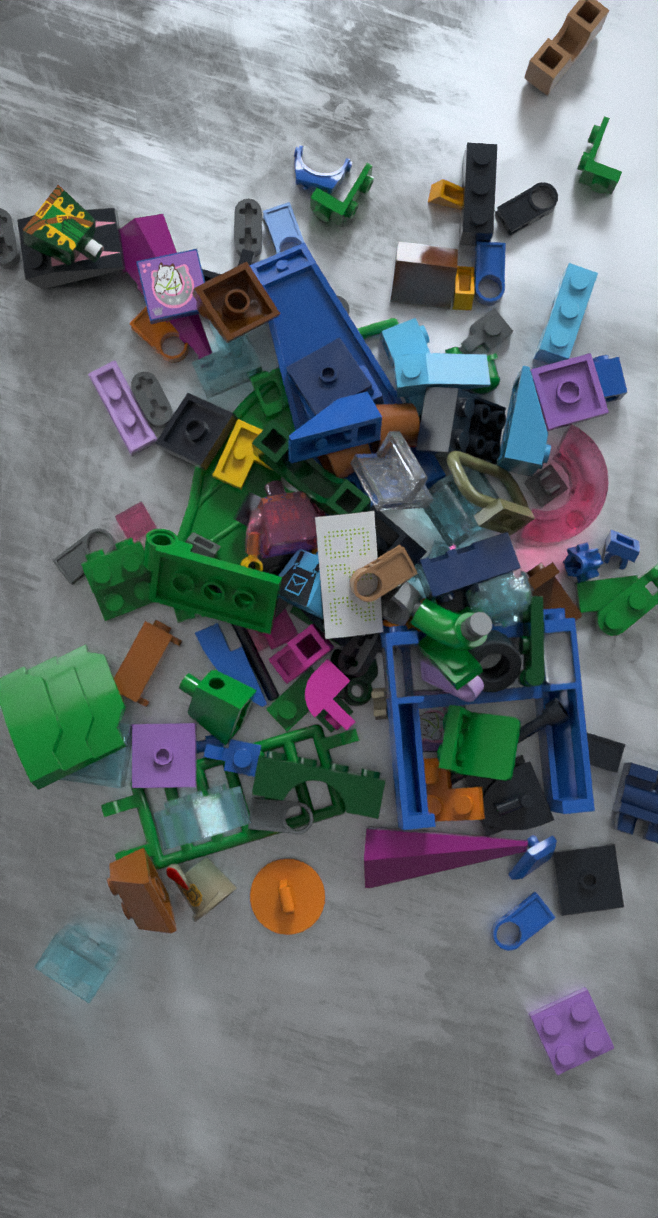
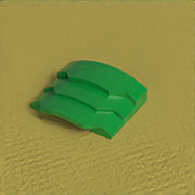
[0,644,127,790]

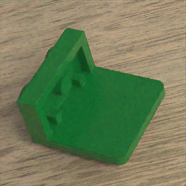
[437,705,521,781]

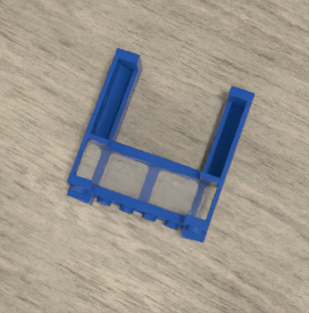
[380,608,595,830]

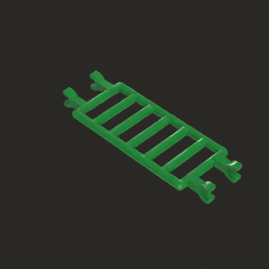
[101,724,359,870]

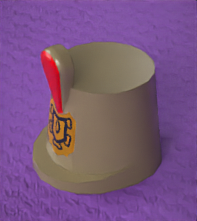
[166,857,237,922]

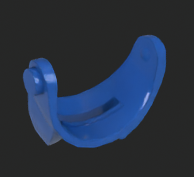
[294,145,352,194]

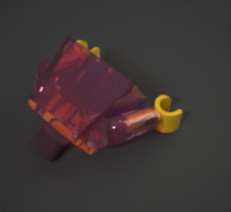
[241,480,326,571]

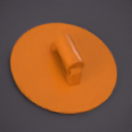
[250,858,325,935]

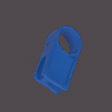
[474,242,506,306]
[491,892,556,951]

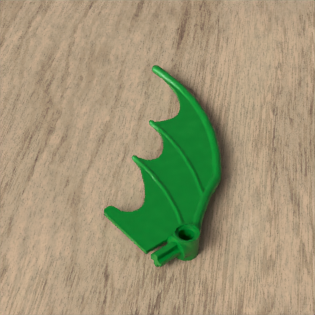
[173,318,399,623]

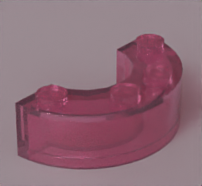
[514,424,609,547]

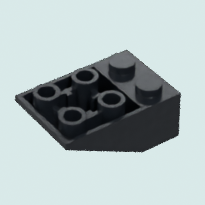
[416,387,506,465]

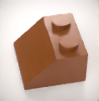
[107,847,177,934]

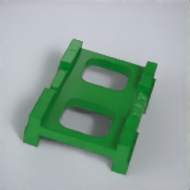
[248,363,289,418]

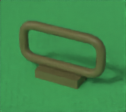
[447,451,535,536]

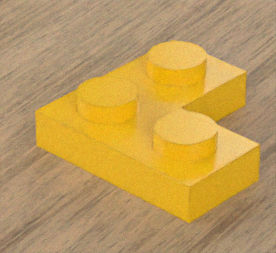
[213,419,274,490]

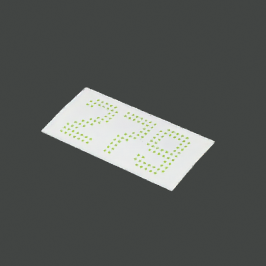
[315,511,383,639]

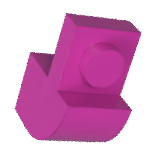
[268,623,335,684]
[305,659,356,731]

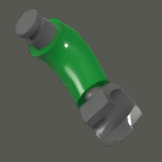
[381,581,492,651]

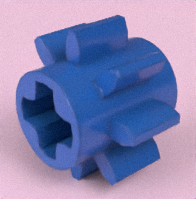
[563,542,603,583]

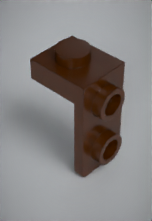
[521,562,582,622]

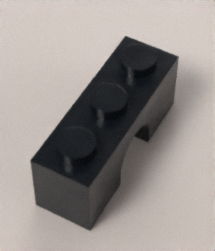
[459,142,498,246]

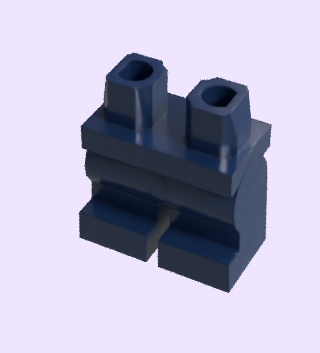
[612,762,658,844]

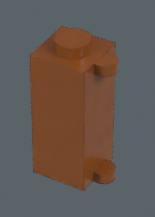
[114,620,183,707]

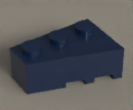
[415,532,521,605]

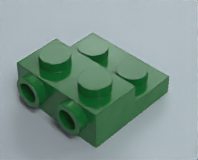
[81,537,153,621]

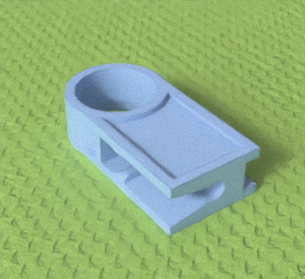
[263,202,306,254]

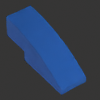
[195,623,268,707]

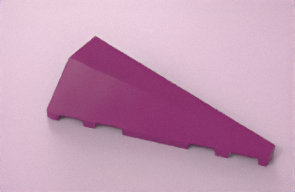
[120,214,213,364]
[364,827,528,888]

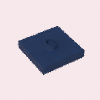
[286,338,372,416]

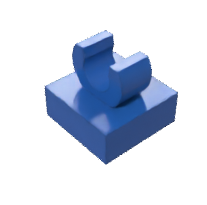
[604,530,640,570]

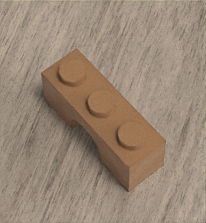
[524,0,610,96]

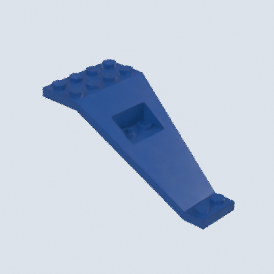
[250,242,446,516]

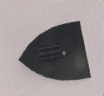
[479,761,554,830]

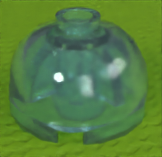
[465,571,532,628]

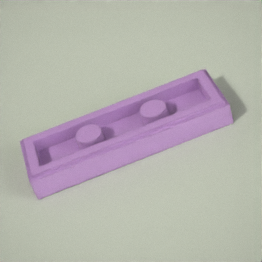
[88,360,157,456]

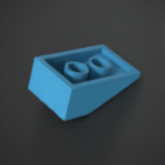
[497,366,551,477]

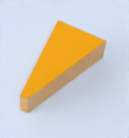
[428,179,464,210]
[453,266,474,311]

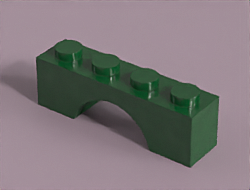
[252,419,372,516]
[252,750,386,819]

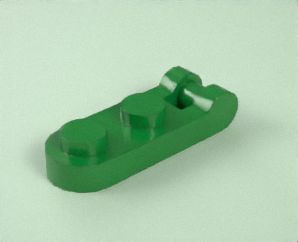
[595,564,658,637]

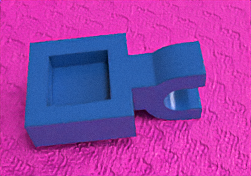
[203,739,261,777]

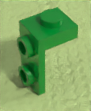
[577,116,622,194]
[310,162,374,227]

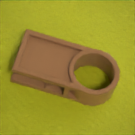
[350,545,418,602]

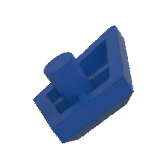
[508,835,557,880]

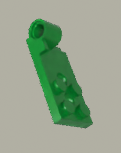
[143,529,282,634]

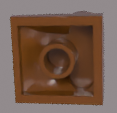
[192,262,281,343]

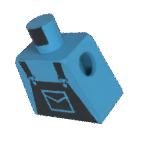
[279,549,324,619]

